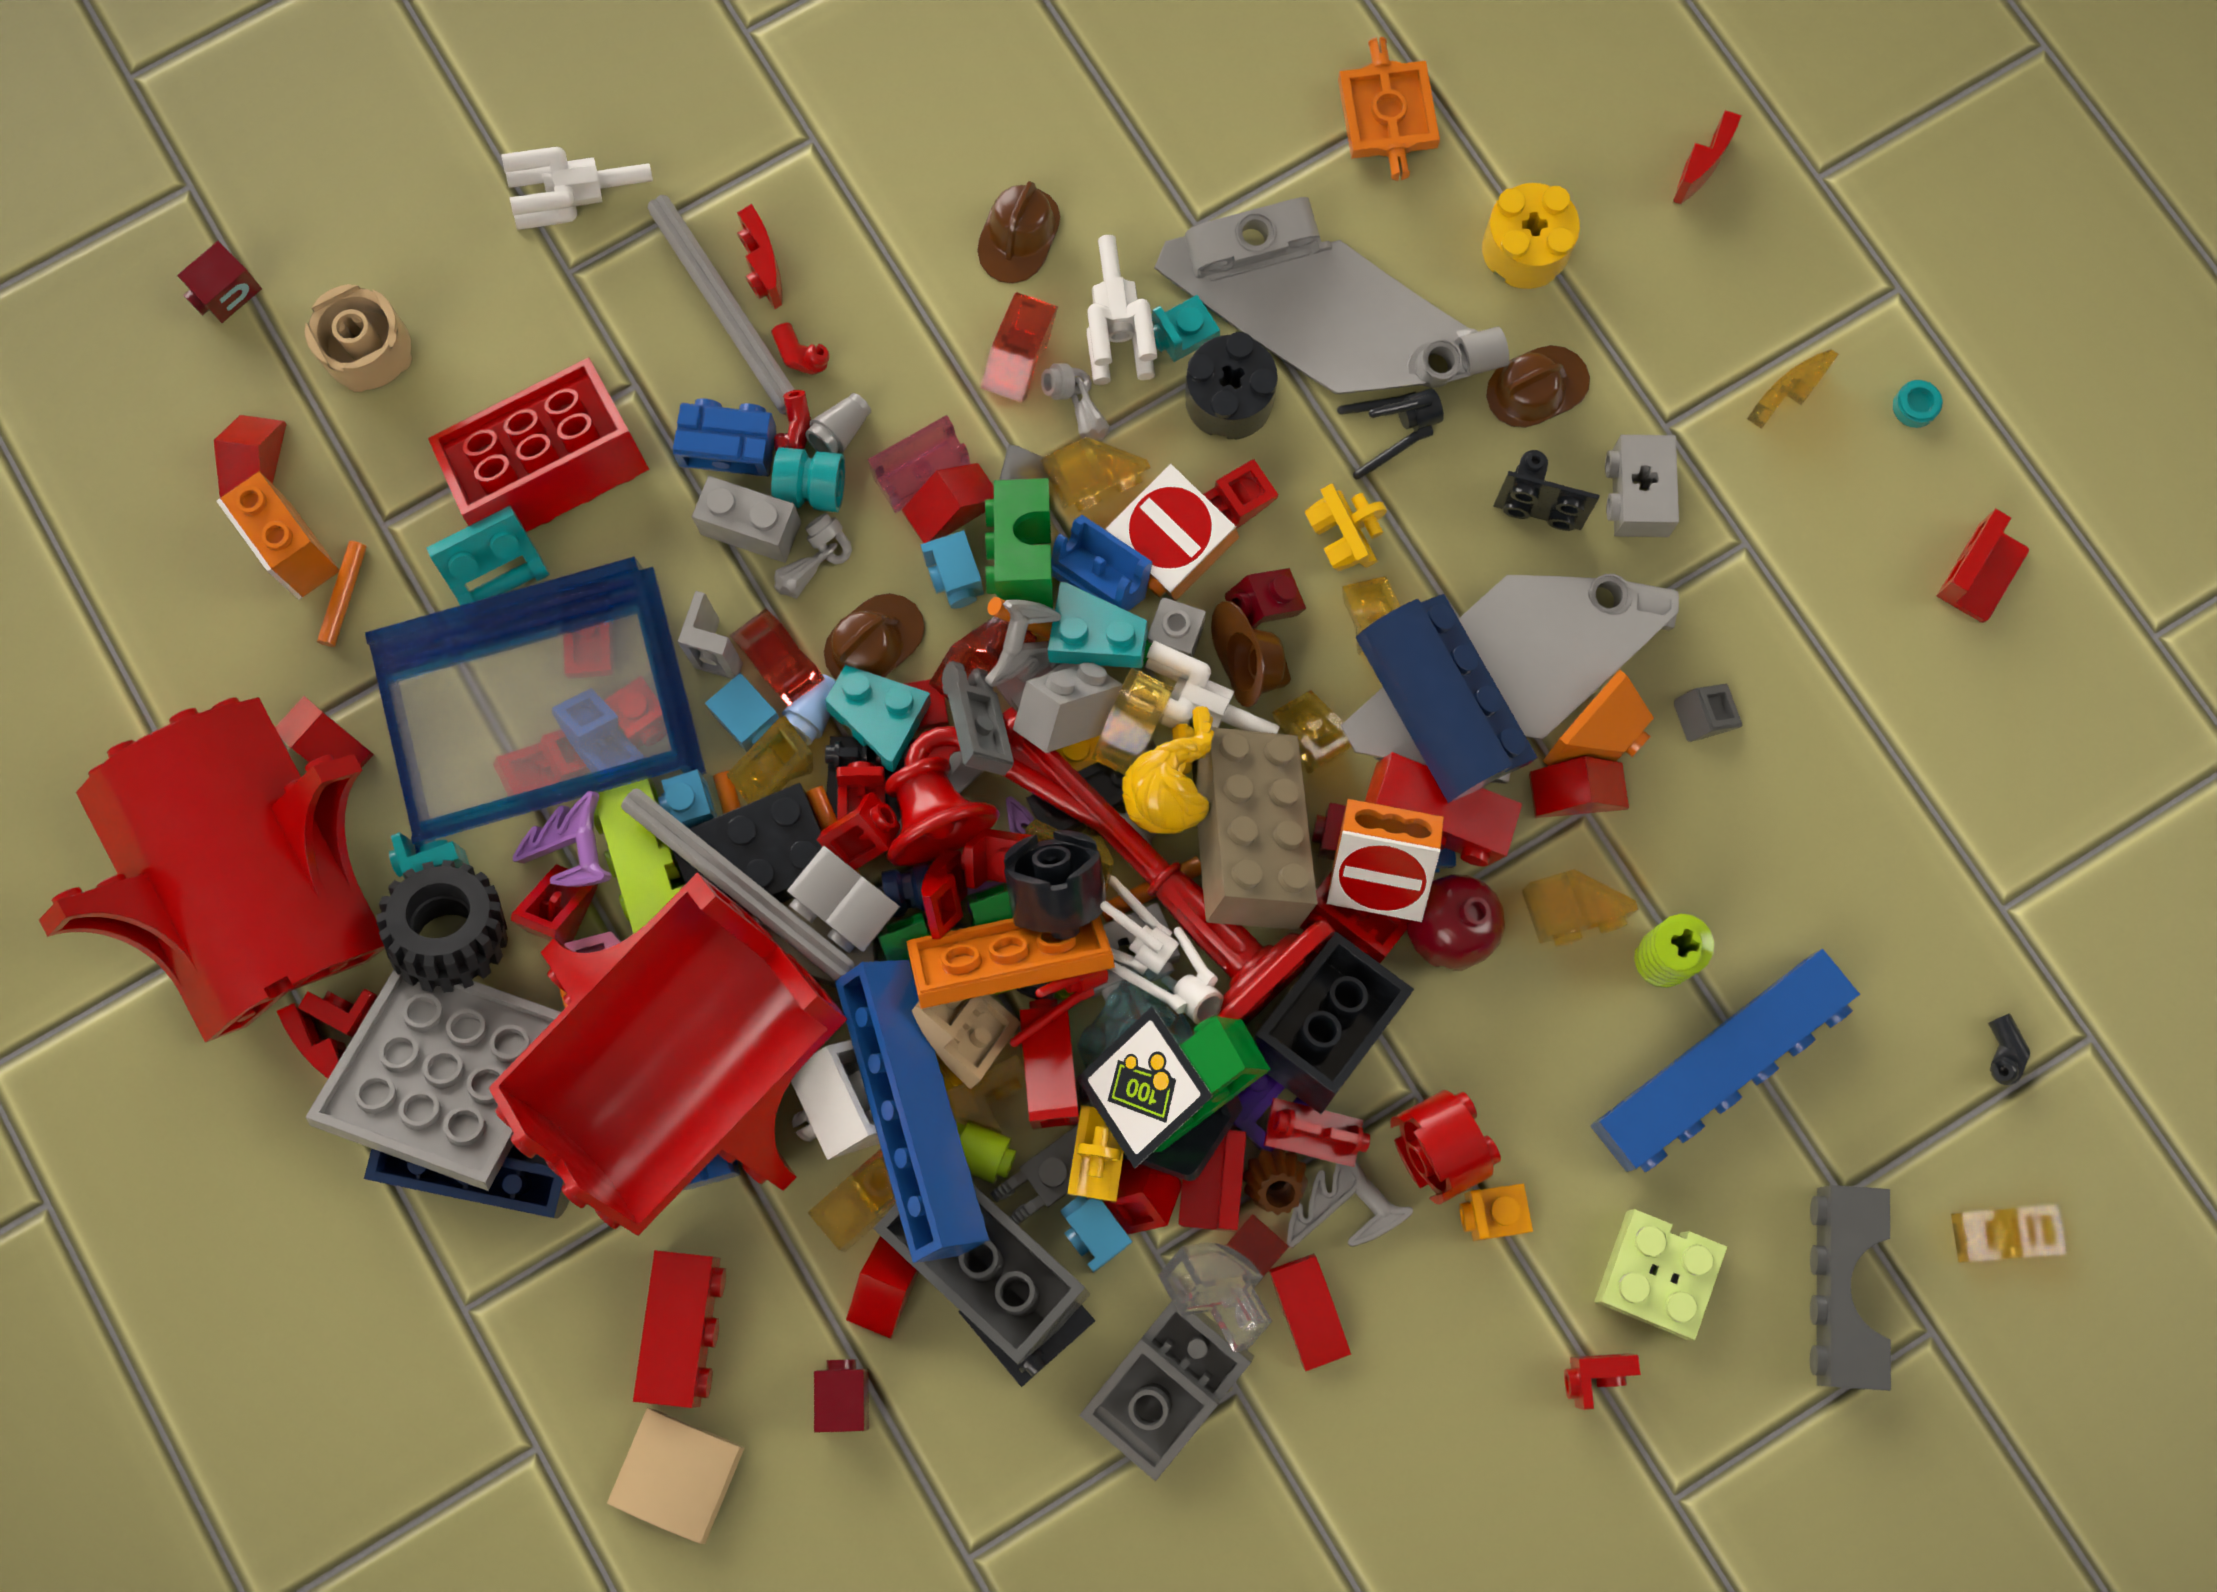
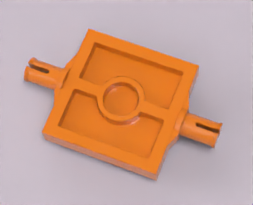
[1338,37,1440,181]

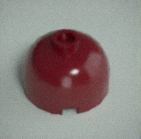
[1407,874,1505,971]

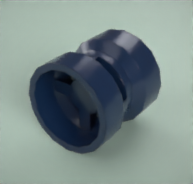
[881,863,929,918]

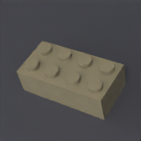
[1192,727,1317,930]

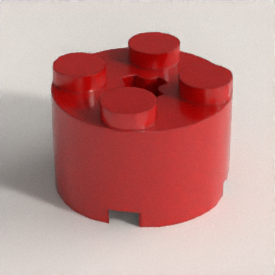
[1390,1090,1501,1205]

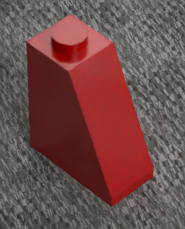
[1019,999,1079,1130]

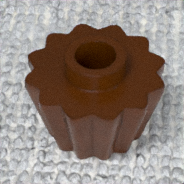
[1243,1149,1308,1215]

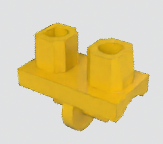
[1304,483,1387,572]
[1067,1105,1124,1202]

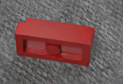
[1936,508,2029,623]
[1178,1130,1247,1232]

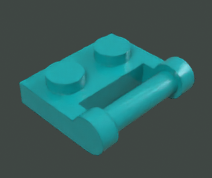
[427,506,550,617]

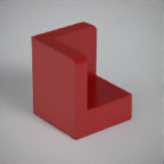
[1103,1159,1182,1235]

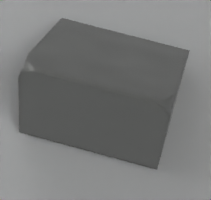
[999,444,1054,482]
[1674,683,1743,742]

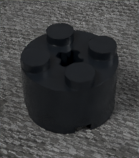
[1185,332,1278,440]
[1004,830,1107,940]

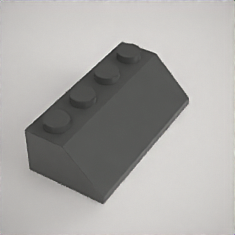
[873,1185,1090,1365]

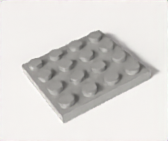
[306,970,561,1191]

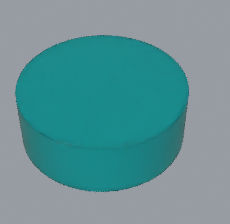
[1893,380,1943,428]

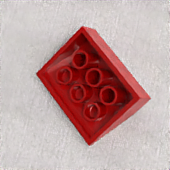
[428,357,650,532]

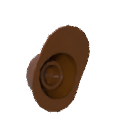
[977,181,1061,283]
[1486,345,1590,428]
[824,593,925,680]
[1211,601,1291,708]

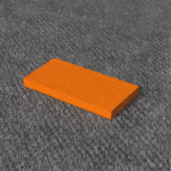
[906,915,1115,1009]

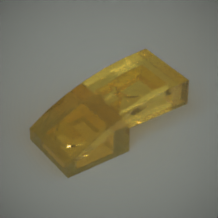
[1747,349,1839,429]
[1091,668,1174,775]
[1951,1204,2067,1263]

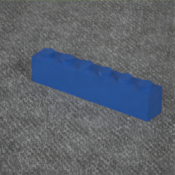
[1590,949,1860,1172]
[835,960,989,1263]

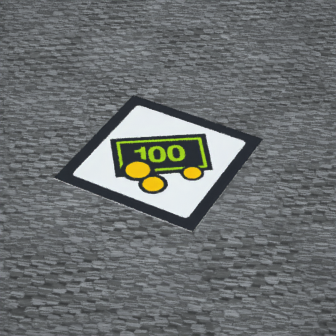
[1076,1006,1213,1169]

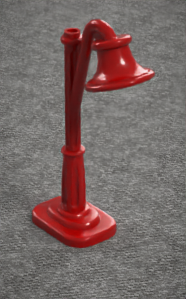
[884,707,1335,1026]

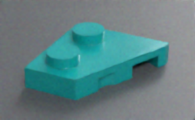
[1047,582,1148,668]
[825,665,931,772]

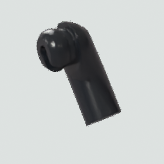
[1988,1013,2030,1085]

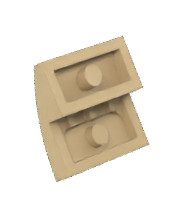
[911,995,1021,1089]
[607,1408,744,1544]

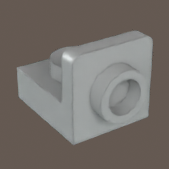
[1148,598,1206,657]

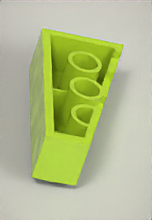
[593,773,686,934]

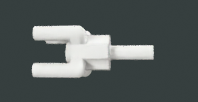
[501,147,653,230]
[1087,235,1157,385]
[1126,641,1280,734]

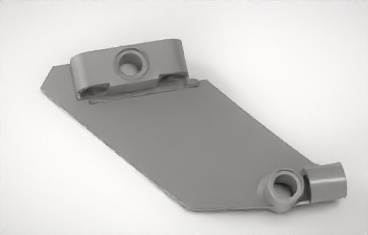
[1154,197,1509,394]
[1341,574,1679,784]

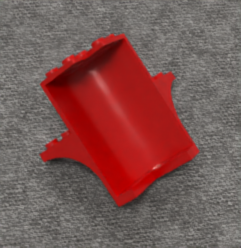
[39,697,384,1043]
[488,873,847,1236]

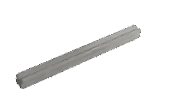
[648,195,794,415]
[621,788,855,981]

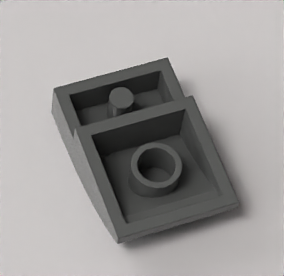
[1079,1292,1254,1481]

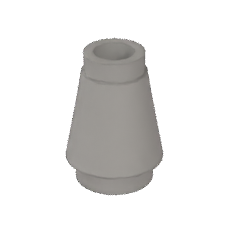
[805,393,871,454]

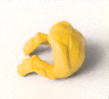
[1122,706,1214,834]

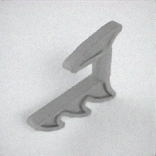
[985,600,1062,687]
[1287,1159,1413,1248]

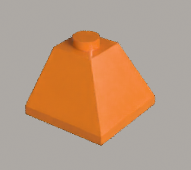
[1543,670,1654,766]

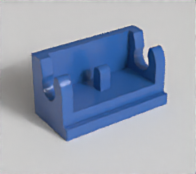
[1051,515,1152,611]

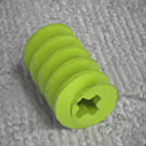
[1634,913,1714,988]

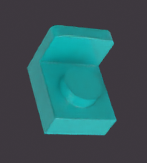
[1152,294,1220,362]
[389,832,470,879]

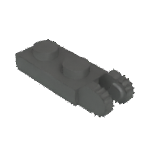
[941,661,1014,776]
[990,1125,1078,1225]

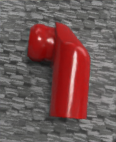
[771,322,830,375]
[774,390,811,451]

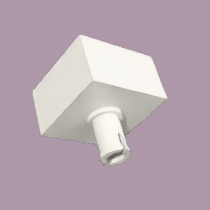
[791,1040,880,1160]

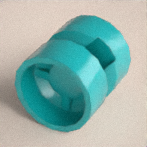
[771,447,845,512]

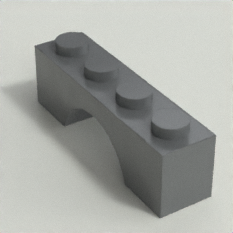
[1810,1185,1891,1391]

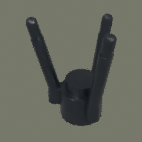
[1337,388,1444,480]

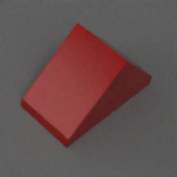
[213,415,287,498]
[902,463,994,543]
[275,696,374,768]
[1529,756,1629,818]
[511,864,598,946]
[846,1236,919,1339]

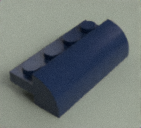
[1355,594,1538,803]
[364,1144,570,1219]

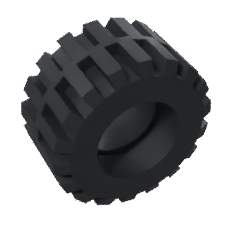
[377,860,508,993]

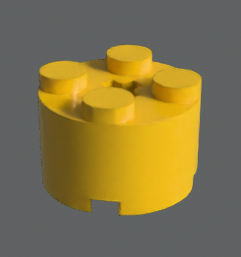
[1482,183,1580,289]

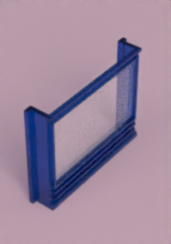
[365,556,707,854]

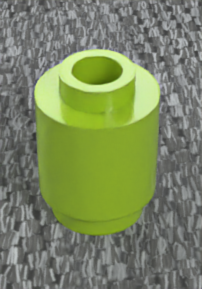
[956,1121,1017,1184]

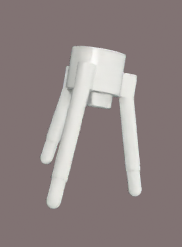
[1100,876,1180,976]
[1109,927,1224,1024]

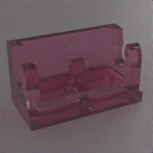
[868,415,971,513]

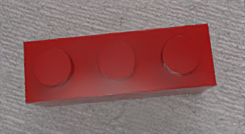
[1364,752,1522,867]
[633,1250,726,1408]

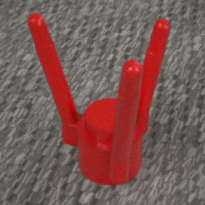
[1009,969,1108,1047]

